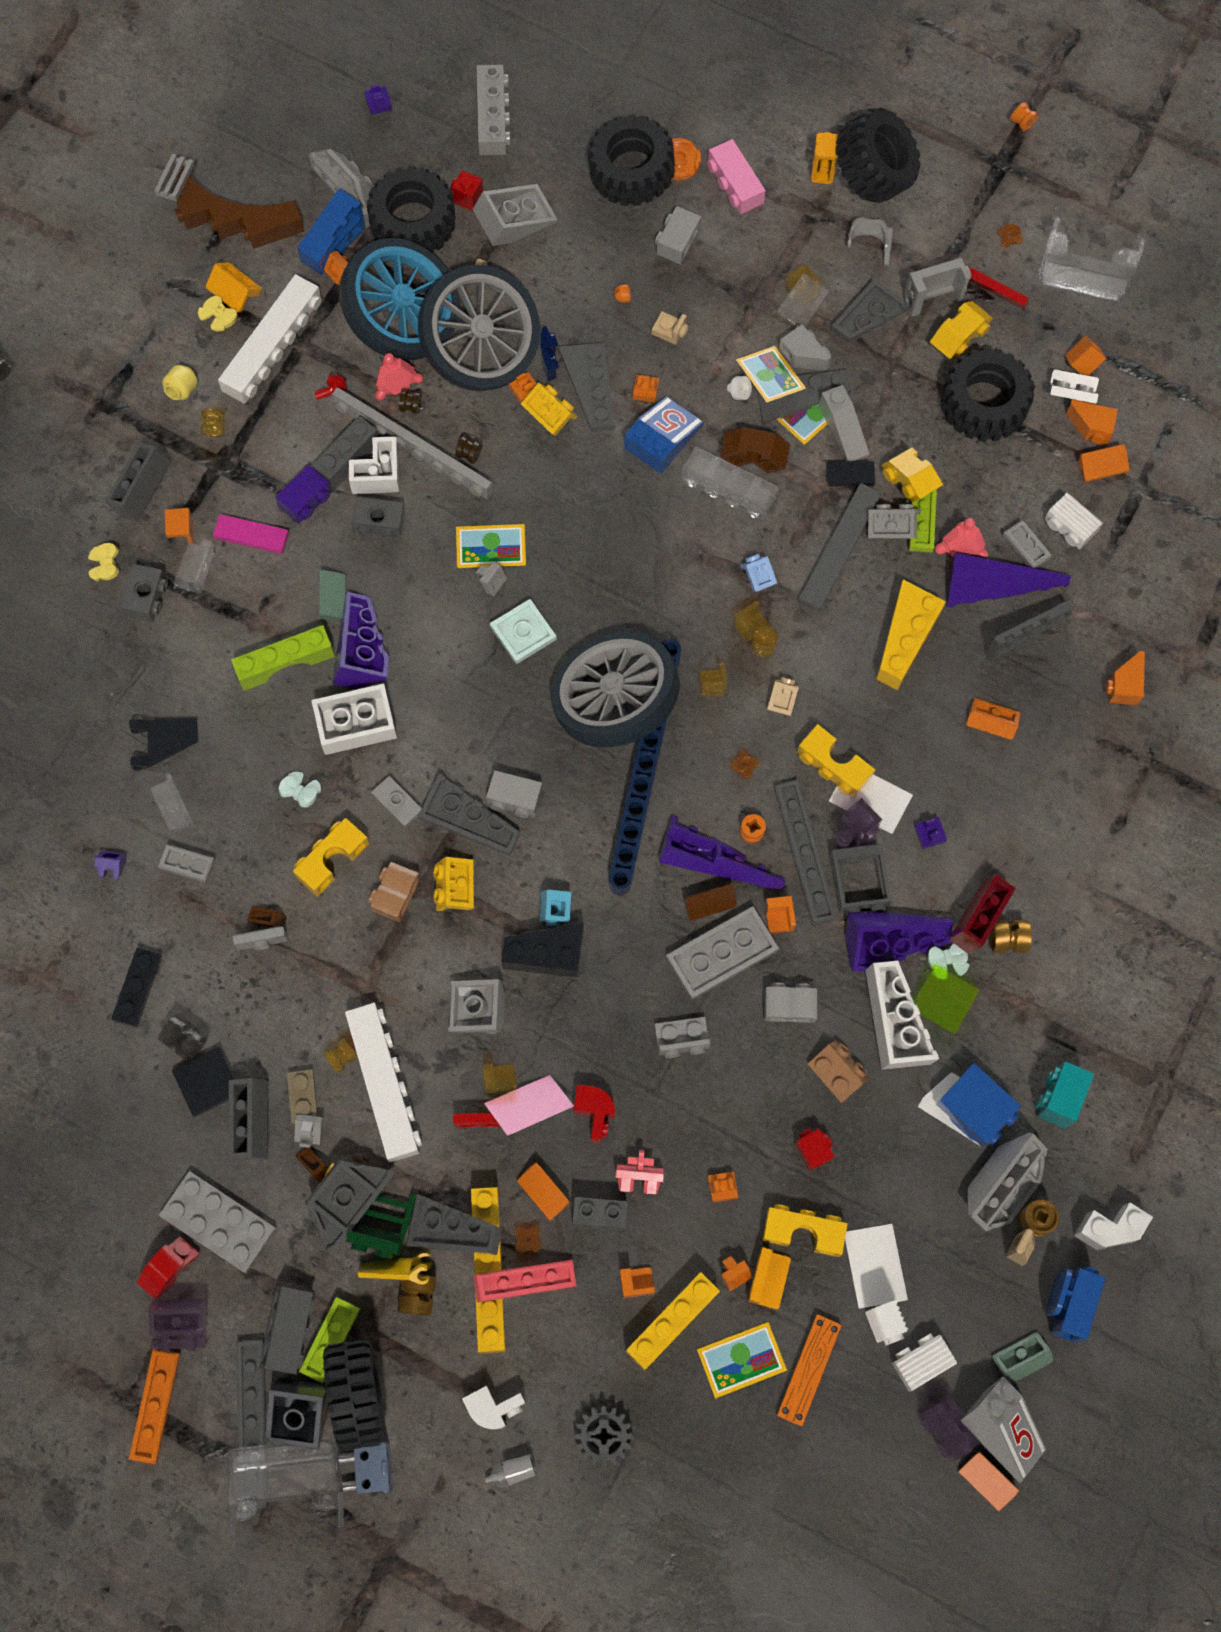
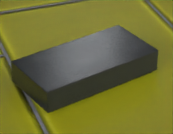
[826,461,875,486]

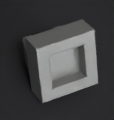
[476,562,507,597]
[294,1114,323,1148]

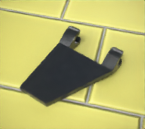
[129,718,198,771]

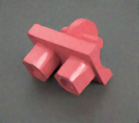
[616,1150,664,1194]

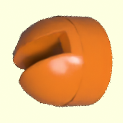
[614,284,631,303]

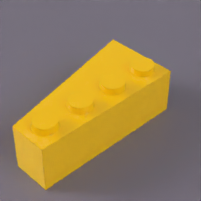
[876,580,946,691]

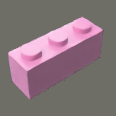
[707,139,766,214]

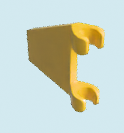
[358,1250,432,1285]

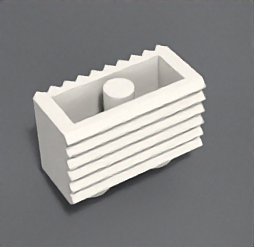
[1045,493,1103,549]
[865,1300,908,1346]
[892,1333,957,1392]

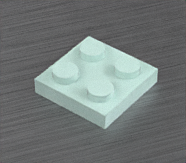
[490,599,557,664]

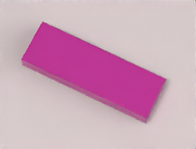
[213,514,289,555]

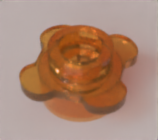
[997,223,1023,247]
[730,750,760,779]
[514,1226,541,1254]

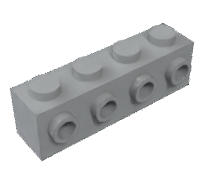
[477,65,510,155]

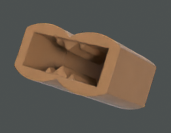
[369,862,420,922]

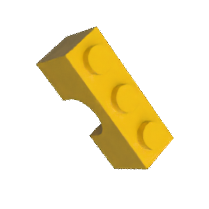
[797,724,875,798]
[293,818,369,897]
[762,1204,848,1257]

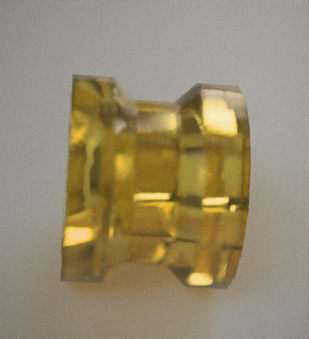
[200,409,224,437]

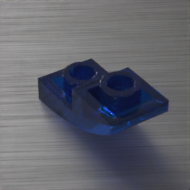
[540,326,559,382]

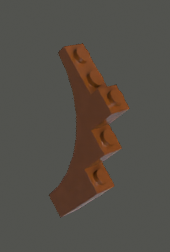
[171,157,304,249]

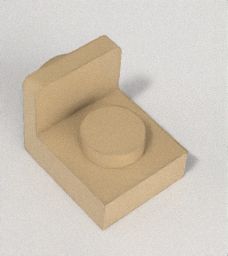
[651,311,689,345]
[767,677,799,716]

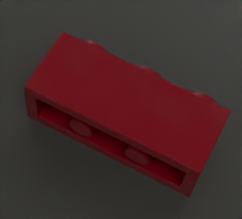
[949,874,1016,954]

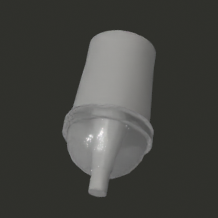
[485,1454,537,1488]

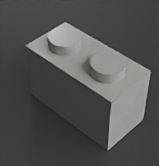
[655,206,701,265]
[486,770,543,818]

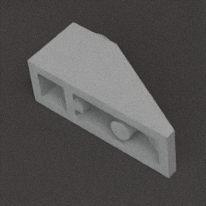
[819,385,870,461]

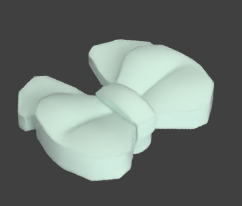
[279,772,321,807]
[927,943,969,980]

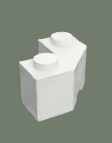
[1074,1203,1153,1250]

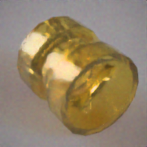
[752,625,778,657]
[322,1038,358,1074]

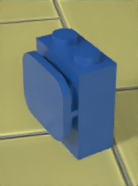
[936,1063,1021,1147]
[1045,1266,1106,1343]

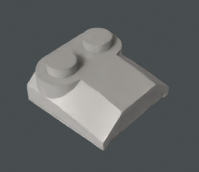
[448,979,505,1034]

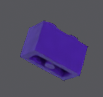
[275,465,332,524]

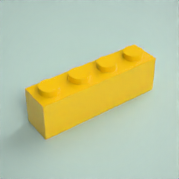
[626,1272,720,1371]

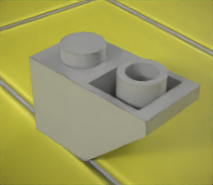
[779,325,831,371]

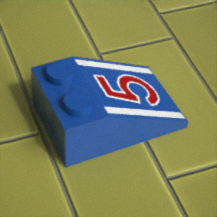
[624,396,703,474]

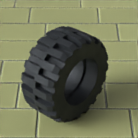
[835,108,921,203]
[588,114,675,206]
[367,166,456,254]
[941,348,1035,442]
[323,1338,386,1451]

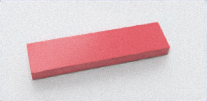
[473,1260,577,1303]

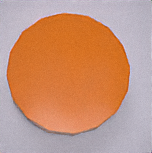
[672,138,701,180]

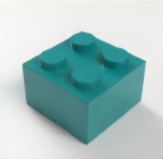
[1035,1061,1094,1129]

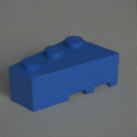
[297,188,365,275]

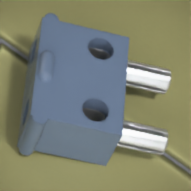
[337,1442,393,1494]

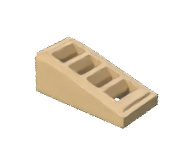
[1006,1229,1035,1266]

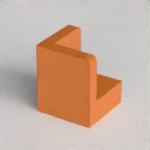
[1065,335,1106,376]
[165,508,194,544]
[765,896,796,934]
[620,1267,655,1299]

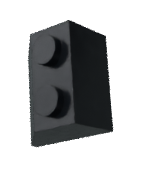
[265,1378,328,1449]

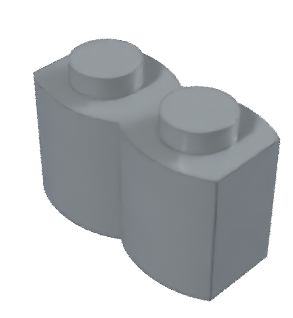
[764,983,817,1023]

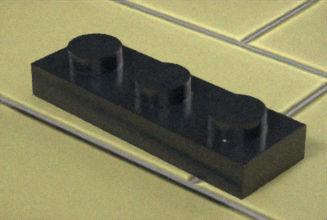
[111,948,162,1028]

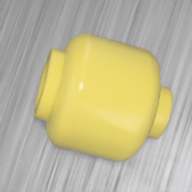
[162,365,198,400]

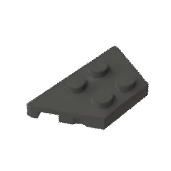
[305,1160,395,1255]

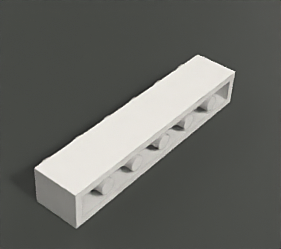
[218,274,321,404]
[345,1003,422,1163]

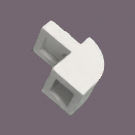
[462,1386,526,1429]

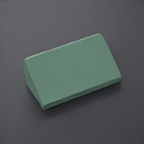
[319,570,346,621]
[992,1331,1053,1384]

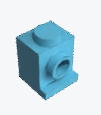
[540,890,571,928]

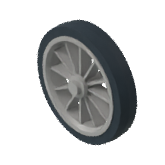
[418,265,540,391]
[551,632,680,748]

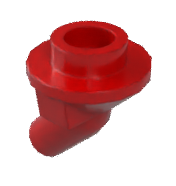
[314,374,347,400]

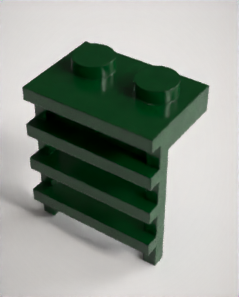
[346,1193,416,1260]

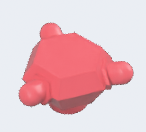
[375,353,424,401]
[935,518,989,559]

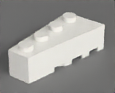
[865,961,939,1070]

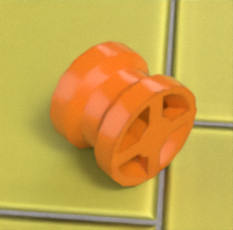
[1010,102,1039,132]
[740,814,766,843]

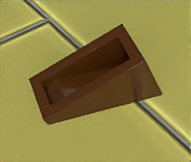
[247,906,287,928]
[295,1147,328,1183]

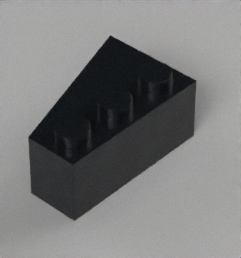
[501,922,584,978]

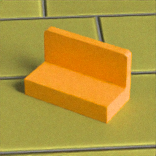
[206,262,262,312]
[748,1247,791,1310]

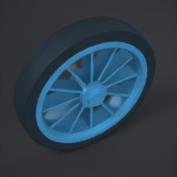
[339,238,460,361]

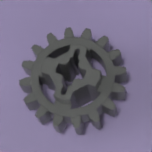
[574,1406,633,1467]

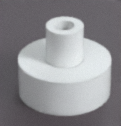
[727,376,752,400]

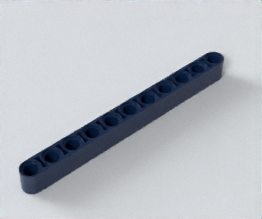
[609,639,681,896]

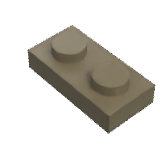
[287,1069,318,1125]

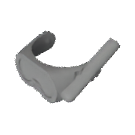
[847,217,893,266]

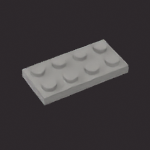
[666,906,779,1000]
[159,1171,276,1274]

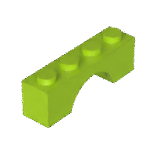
[231,625,335,691]

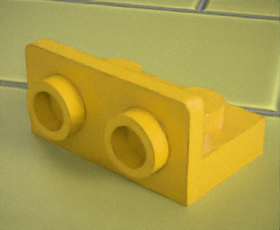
[521,382,577,436]
[433,857,474,911]

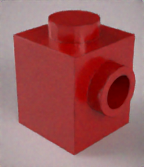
[451,170,483,212]
[794,1128,835,1172]

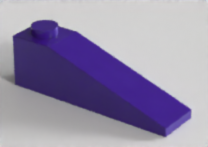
[333,592,389,689]
[845,911,954,972]

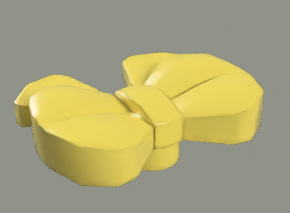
[198,296,238,332]
[88,543,119,582]

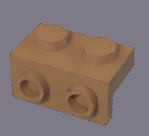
[808,1041,870,1103]

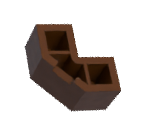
[720,427,790,474]

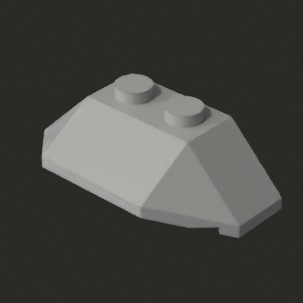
[308,149,373,228]
[968,1132,1048,1231]

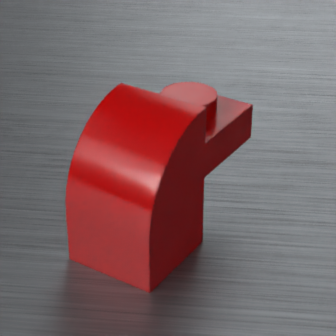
[574,1085,615,1144]
[136,1236,199,1300]

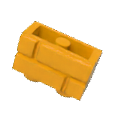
[810,132,838,184]

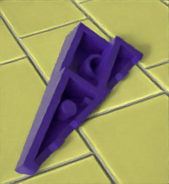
[946,553,1071,607]
[659,815,785,890]

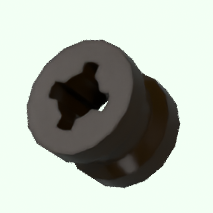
[399,388,422,415]
[455,435,483,464]

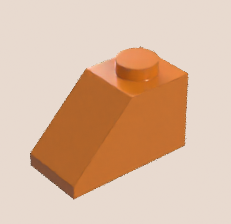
[1066,399,1118,445]
[1105,651,1145,705]

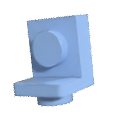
[740,554,777,592]

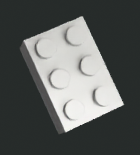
[311,684,397,755]

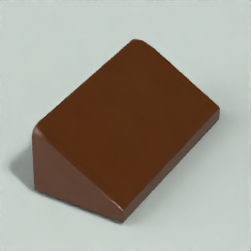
[684,883,737,921]

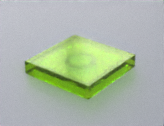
[914,964,980,1034]

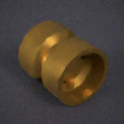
[990,920,1031,953]
[1018,1200,1059,1238]
[397,1274,437,1316]

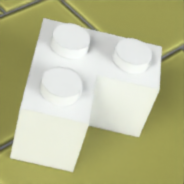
[349,437,399,494]

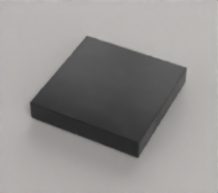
[172,1047,235,1118]

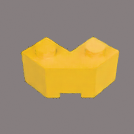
[930,301,993,359]
[881,447,943,502]

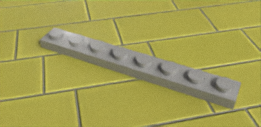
[332,387,493,500]

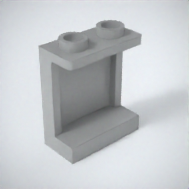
[903,258,971,317]

